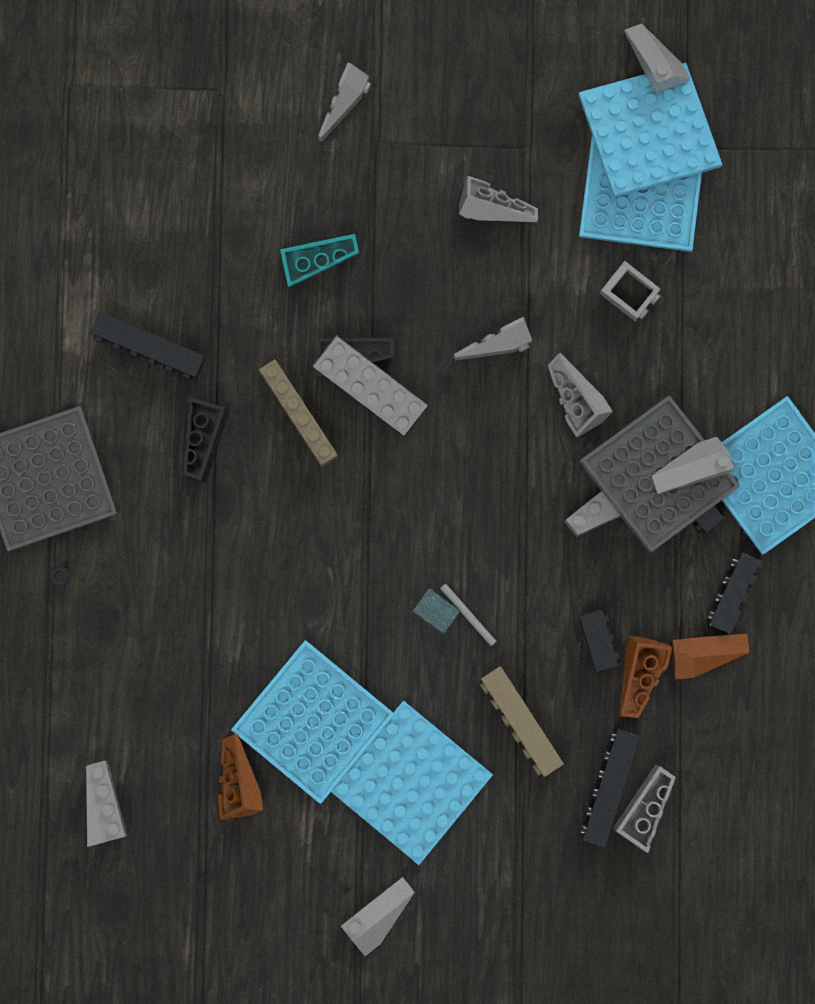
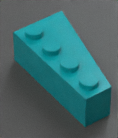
[280,234,359,288]

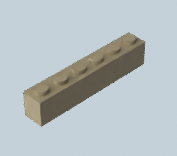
[259,360,338,468]
[480,666,564,777]

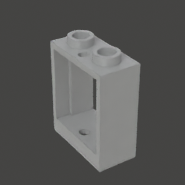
[600,261,660,322]

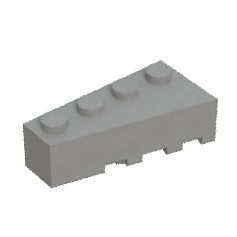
[565,491,621,537]
[86,761,127,847]
[612,765,676,853]

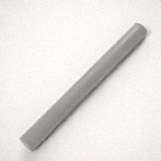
[440,584,496,646]

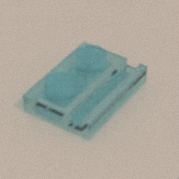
[413,589,460,634]

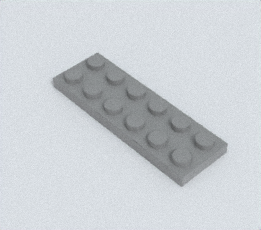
[313,335,427,435]

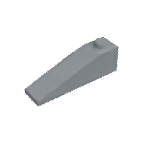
[624,24,690,93]
[318,63,371,141]
[459,176,538,222]
[453,317,532,361]
[548,353,613,437]
[651,437,734,494]
[341,877,415,956]

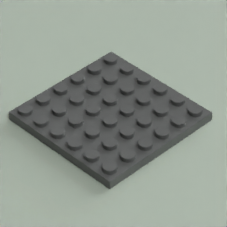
[579,395,740,553]
[0,406,118,552]

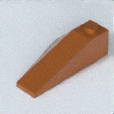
[671,634,750,680]
[620,636,672,718]
[218,734,263,820]

